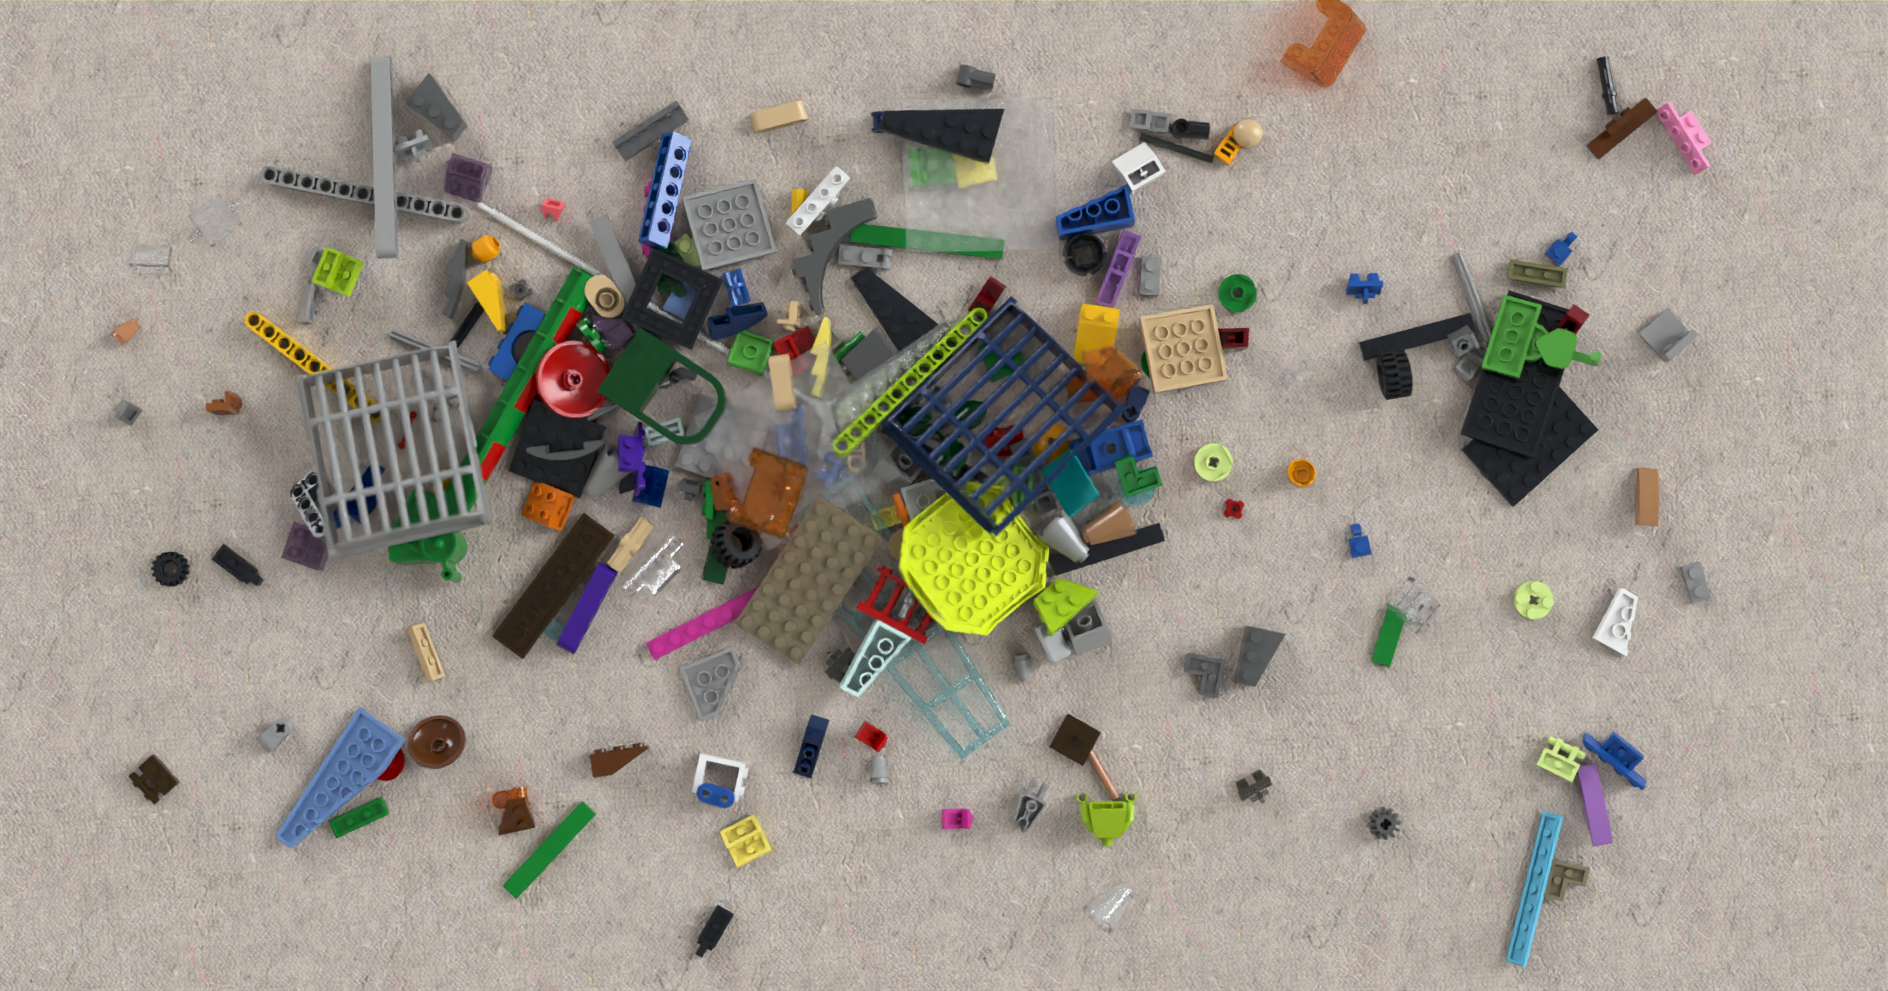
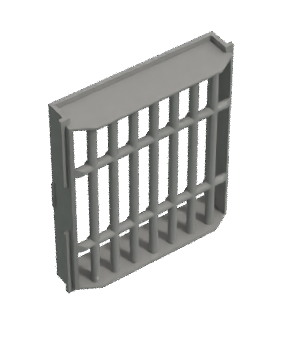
[296,340,491,558]

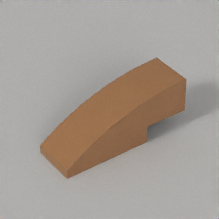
[1634,468,1659,526]

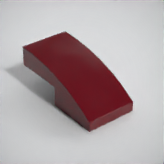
[968,276,1006,320]

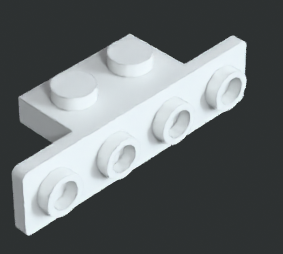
[786,166,850,235]

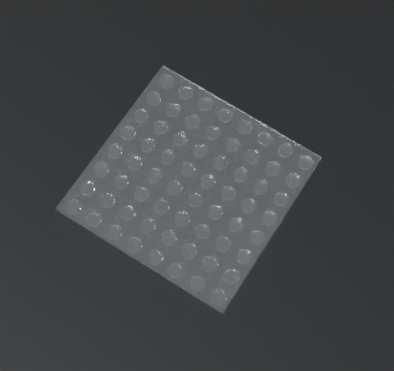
[901,98,1058,253]
[693,341,902,551]

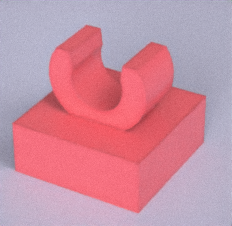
[541,198,565,222]

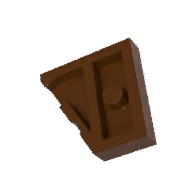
[498,797,535,835]

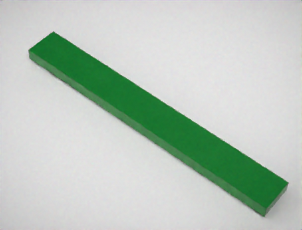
[850,224,1004,259]

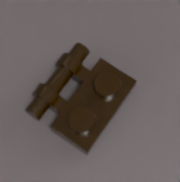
[128,754,180,805]

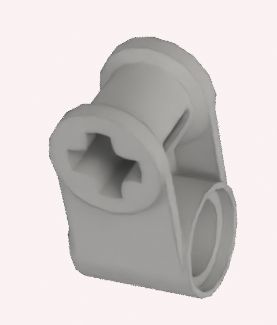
[256,718,294,753]

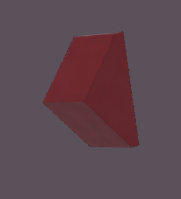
[1218,328,1249,350]

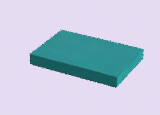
[1041,448,1100,518]

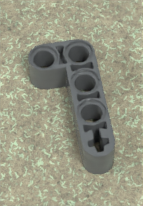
[289,471,338,545]

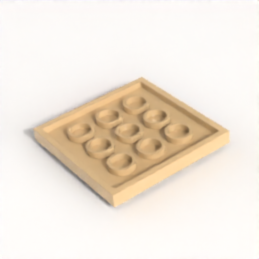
[1139,304,1228,393]

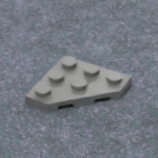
[680,647,741,722]

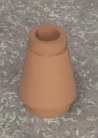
[111,318,141,345]

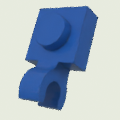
[1544,232,1578,266]
[1348,523,1372,558]

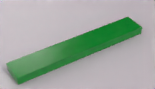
[503,801,596,899]

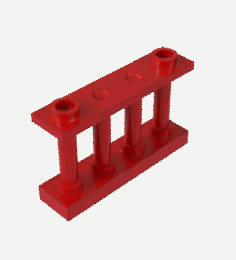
[856,565,932,645]

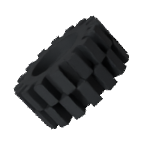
[151,552,190,586]

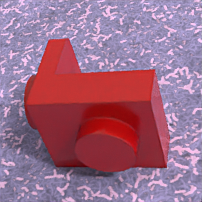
[855,721,889,752]

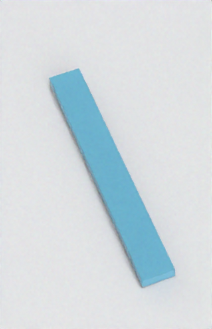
[1506,811,1563,967]

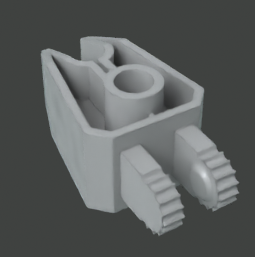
[1012,778,1048,833]

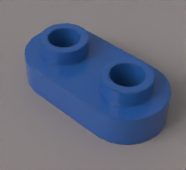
[697,783,735,808]

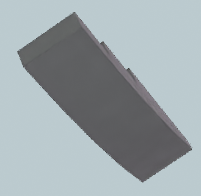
[442,239,468,319]

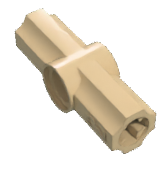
[607,517,655,573]

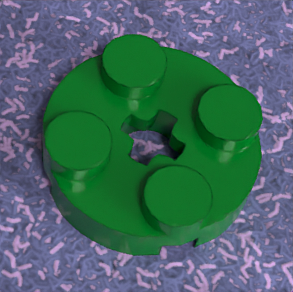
[1218,274,1257,313]
[577,316,610,353]

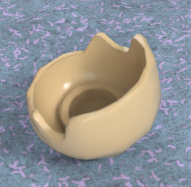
[1233,119,1263,149]

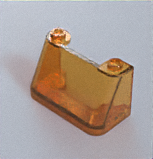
[728,447,808,538]

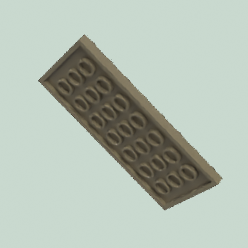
[735,495,884,665]

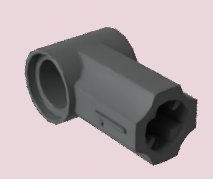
[956,64,996,91]

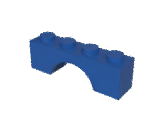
[488,303,546,381]

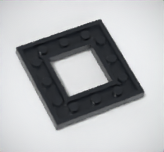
[621,248,723,350]

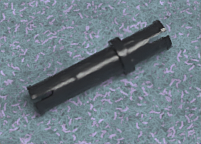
[1596,56,1619,115]

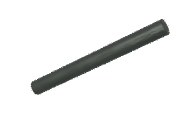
[1139,133,1214,163]

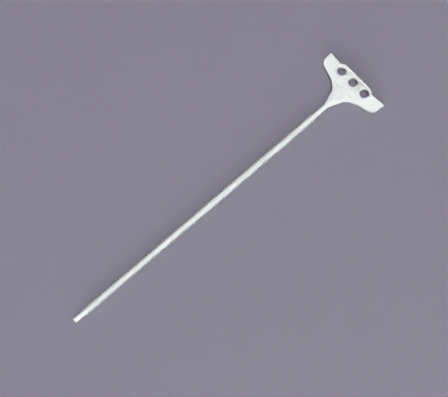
[477,202,875,464]

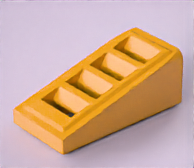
[1213,124,1242,166]

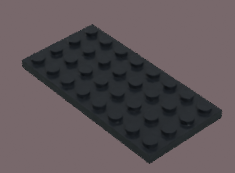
[1460,290,1569,459]

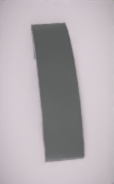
[1009,438,1057,515]
[526,439,606,460]

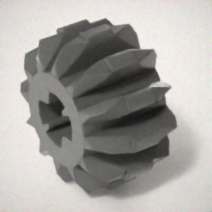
[1368,807,1401,840]

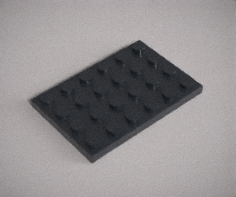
[1461,387,1598,507]

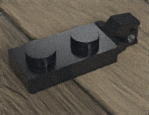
[212,544,264,586]
[696,904,734,958]

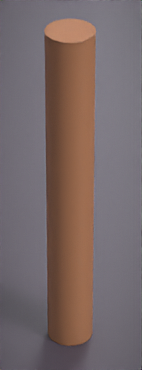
[1088,750,1119,800]

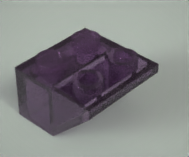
[444,153,492,203]
[592,316,635,352]
[281,522,329,570]

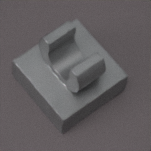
[114,400,142,426]

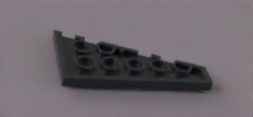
[878,109,1004,164]
[851,267,956,370]

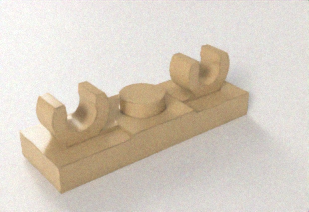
[405,623,445,682]

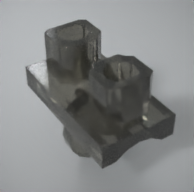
[825,647,855,683]
[1236,769,1272,804]

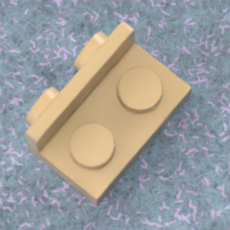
[777,301,802,331]

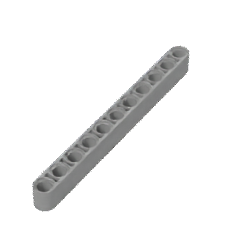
[370,57,398,259]
[260,166,468,223]

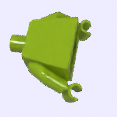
[1077,792,1137,847]

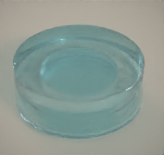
[545,621,564,640]

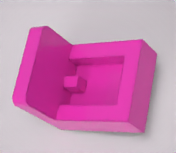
[942,808,973,829]

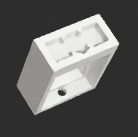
[692,753,749,802]

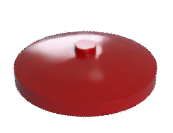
[535,341,610,418]

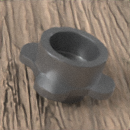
[509,279,532,302]

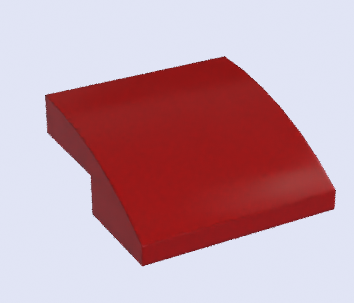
[773,326,817,376]

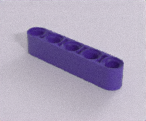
[556,562,618,655]

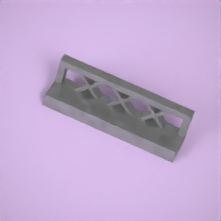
[612,100,689,162]

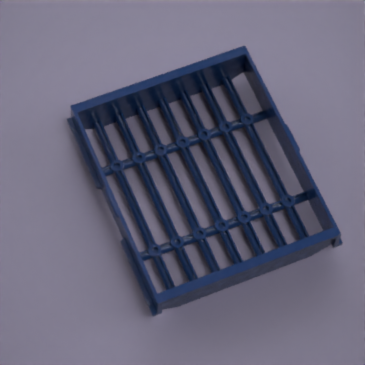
[880,296,1127,538]

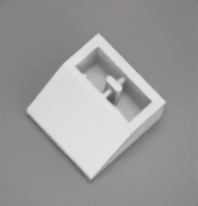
[1111,142,1166,194]

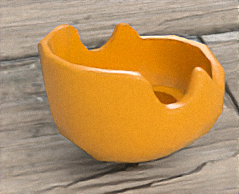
[1287,459,1316,488]

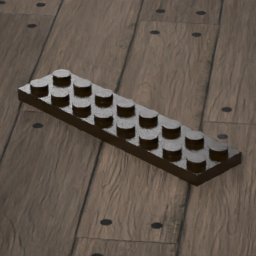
[492,513,615,659]

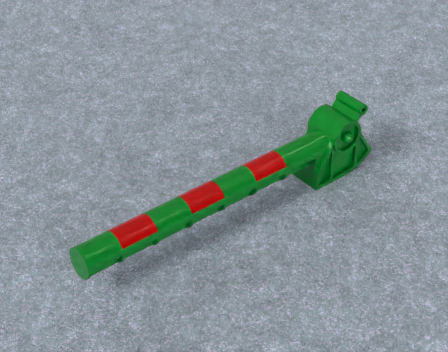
[388,267,592,583]

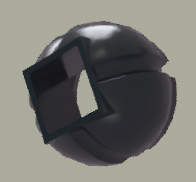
[1063,232,1106,277]

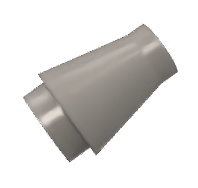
[1012,652,1031,682]
[870,756,889,784]

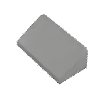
[297,284,319,324]

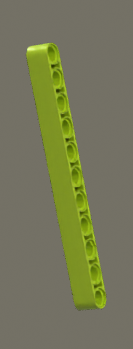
[833,308,987,458]

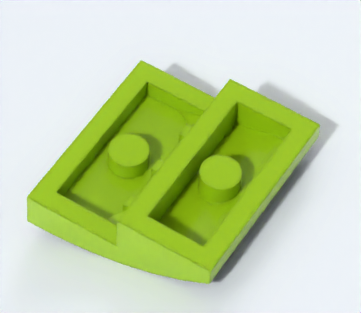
[311,246,364,297]

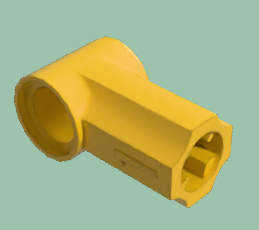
[790,189,809,217]

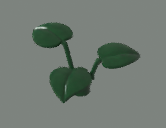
[898,400,987,477]

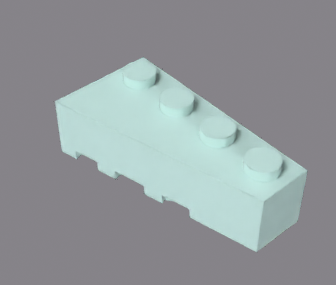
[839,619,911,697]

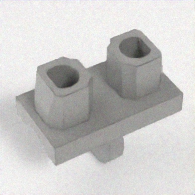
[395,129,434,163]

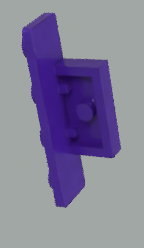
[618,422,645,496]

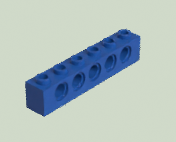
[638,131,691,249]

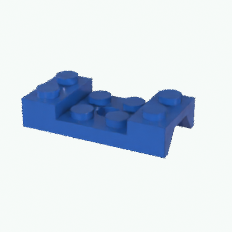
[1068,420,1153,476]

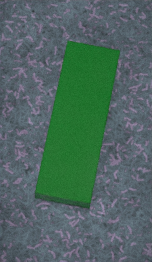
[1371,606,1407,667]
[328,796,390,839]

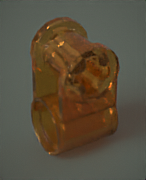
[492,786,531,809]

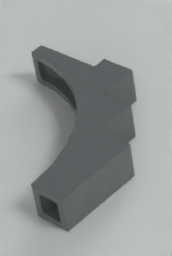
[791,198,878,314]

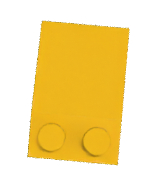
[467,270,507,334]
[1073,303,1120,368]

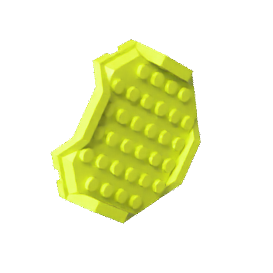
[899,481,1049,636]

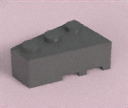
[406,73,468,141]
[1234,626,1286,687]

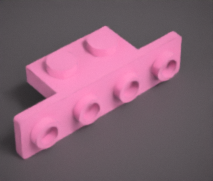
[1656,102,1711,175]

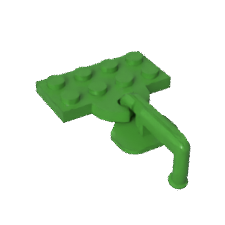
[1481,295,1602,379]

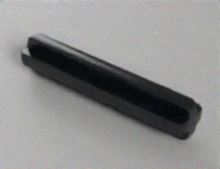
[447,301,485,349]

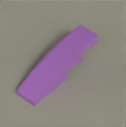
[1095,229,1141,308]
[1577,764,1613,847]

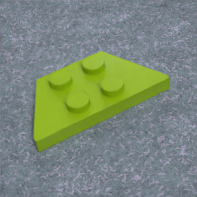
[1033,578,1098,637]

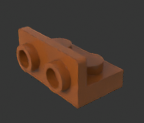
[206,391,242,415]

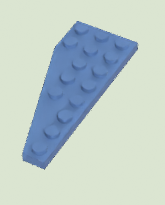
[275,707,406,848]

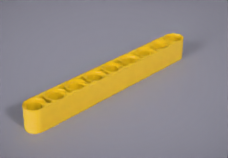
[244,312,382,422]

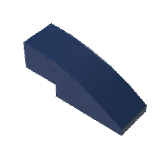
[707,302,768,341]

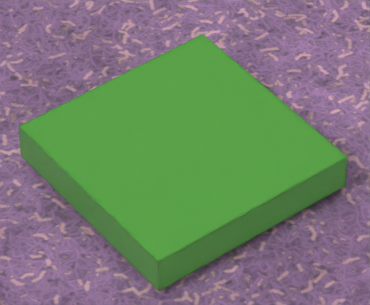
[726,330,775,376]

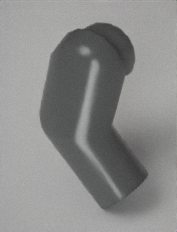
[669,367,697,384]

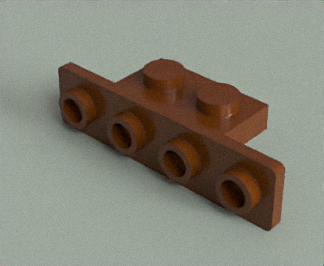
[1587,98,1657,159]

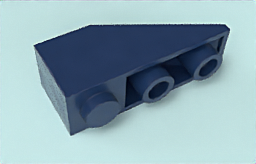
[793,714,830,778]

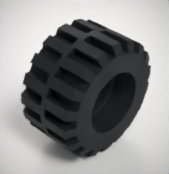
[1377,349,1413,400]
[710,517,763,569]

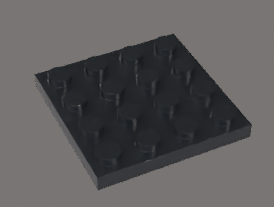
[508,399,607,498]

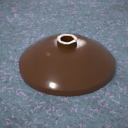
[408,715,466,769]

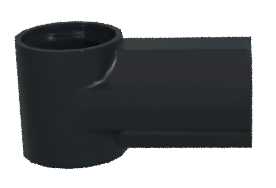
[1170,118,1210,140]

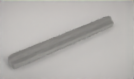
[1452,252,1492,343]
[390,329,481,373]

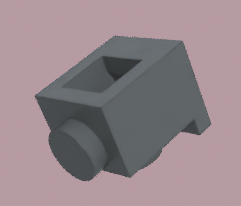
[1447,325,1480,357]

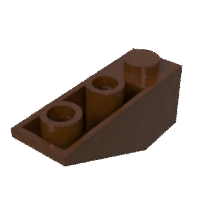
[590,742,649,778]

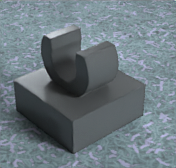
[680,478,703,501]

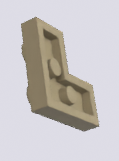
[1544,859,1590,902]

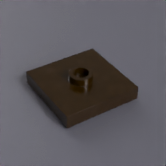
[1049,714,1102,766]

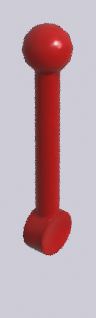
[398,411,417,449]

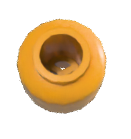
[471,235,501,263]

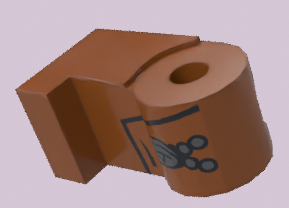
[711,472,741,510]

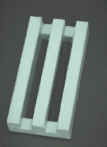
[643,417,685,447]

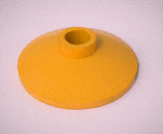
[1032,423,1070,461]

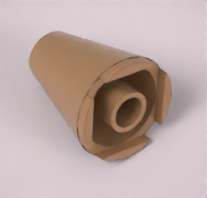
[1081,499,1137,545]

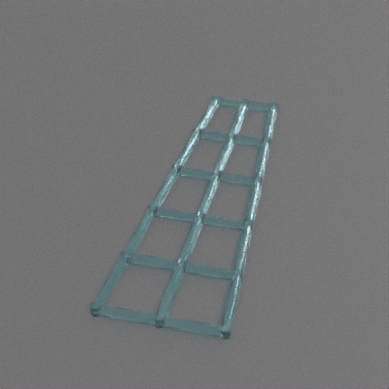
[774,475,1010,759]

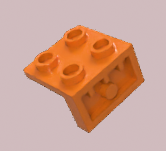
[521,481,575,532]

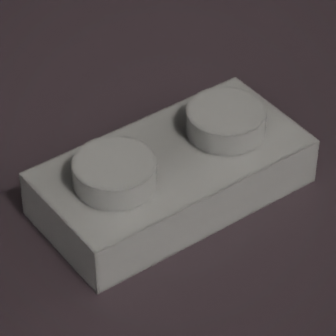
[1139,256,1161,296]
[1680,562,1711,604]

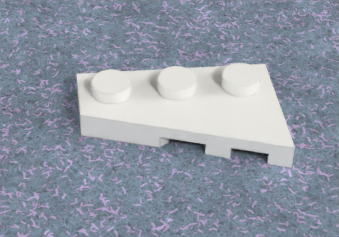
[1592,587,1638,657]

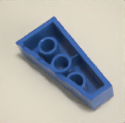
[1055,184,1135,241]

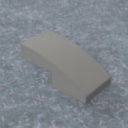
[1129,109,1172,134]
[1452,339,1488,382]

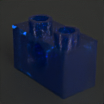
[632,465,669,508]

